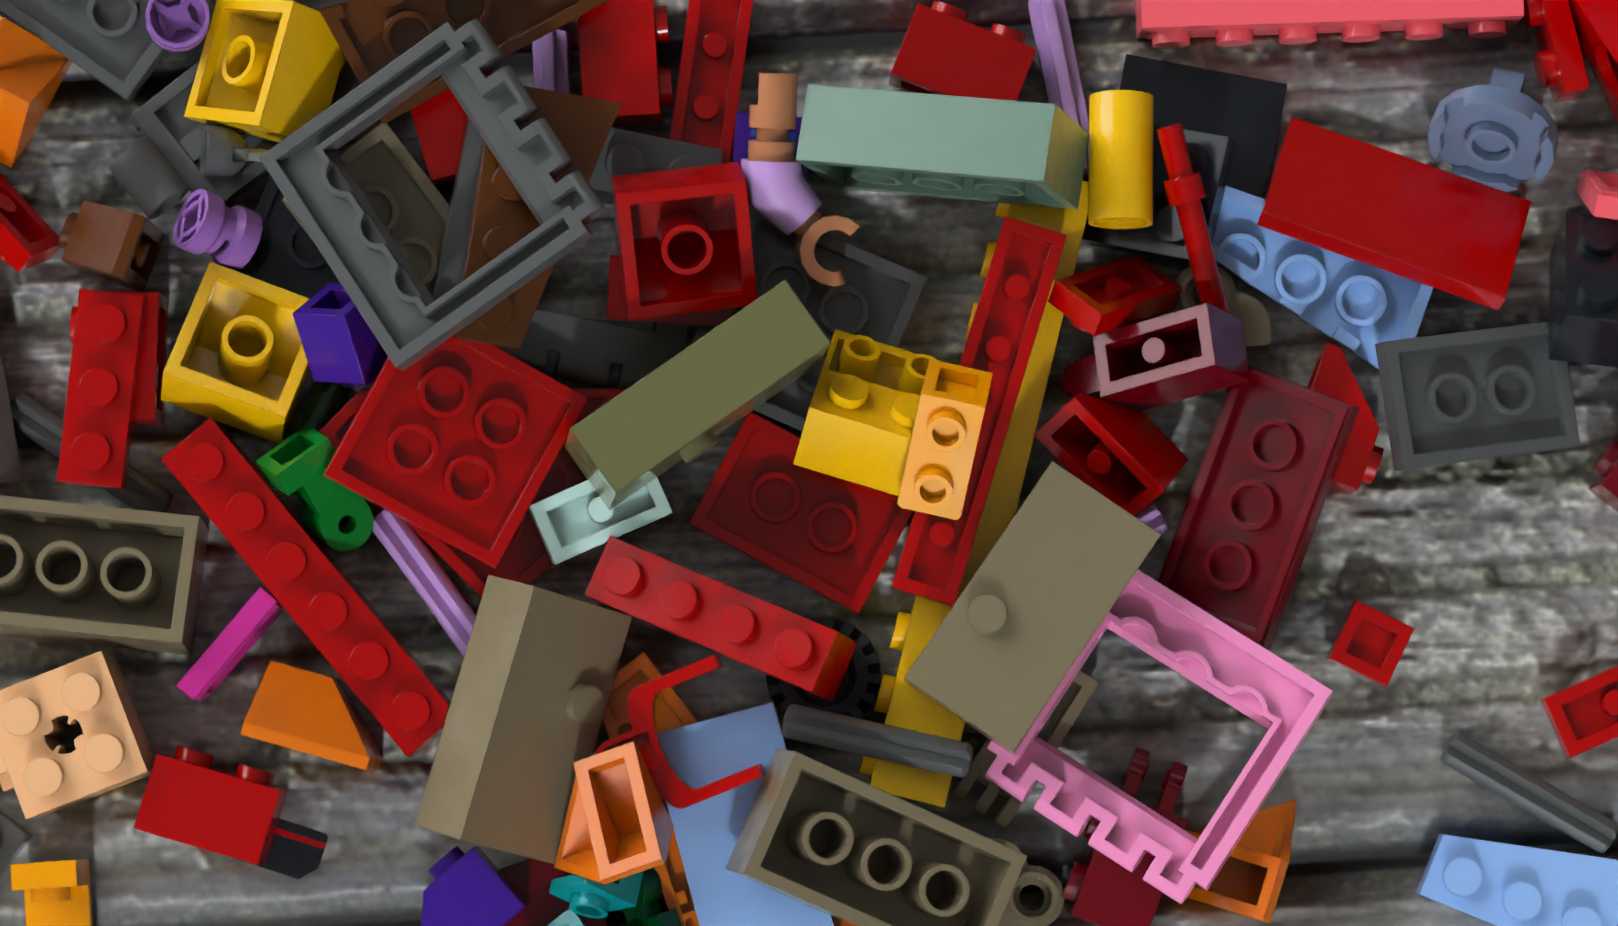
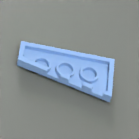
[1212,186,1433,370]
[1416,834,1618,926]

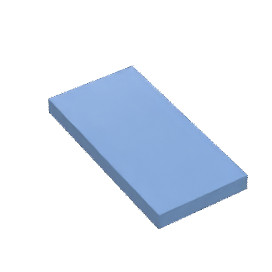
[658,702,834,926]

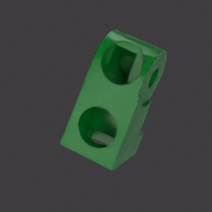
[255,425,373,552]

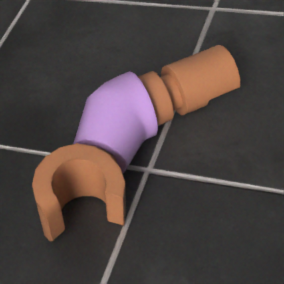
[741,73,860,287]

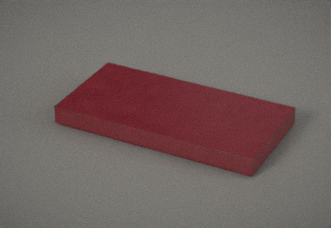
[1158,364,1360,649]

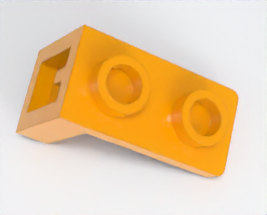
[897,359,993,520]
[10,858,93,926]

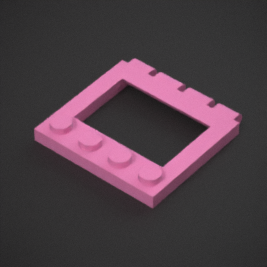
[985,569,1333,904]

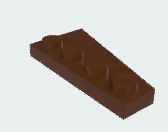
[453,86,621,349]

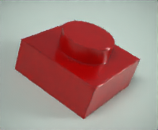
[1326,600,1414,687]

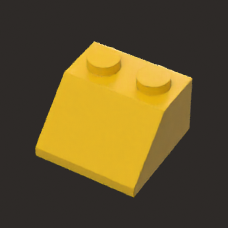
[184,0,346,143]
[160,262,310,444]

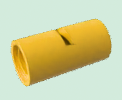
[1088,90,1154,229]

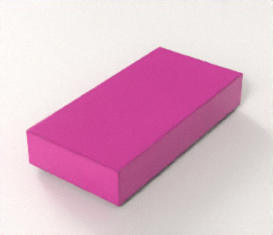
[176,587,284,701]

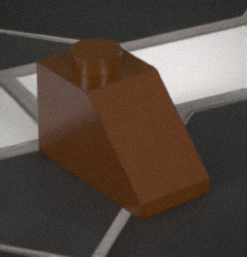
[59,200,166,292]

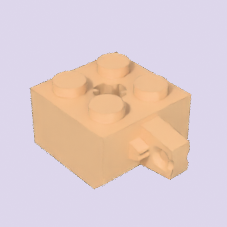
[0,650,155,819]

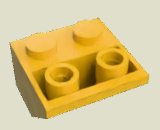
[793,329,947,496]

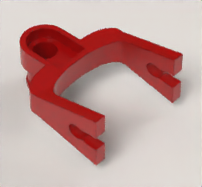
[594,655,766,809]

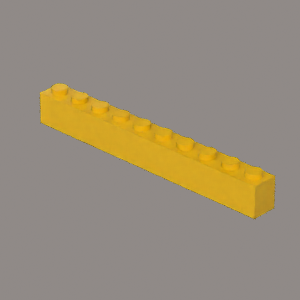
[859,180,1089,808]

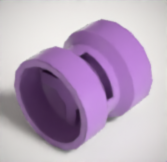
[145,0,210,52]
[173,188,263,271]

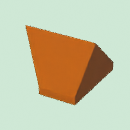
[554,741,673,885]
[1186,798,1297,924]

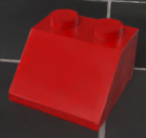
[610,162,757,320]

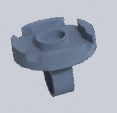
[1428,67,1559,192]

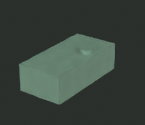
[796,84,1089,210]

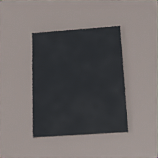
[1091,54,1287,271]

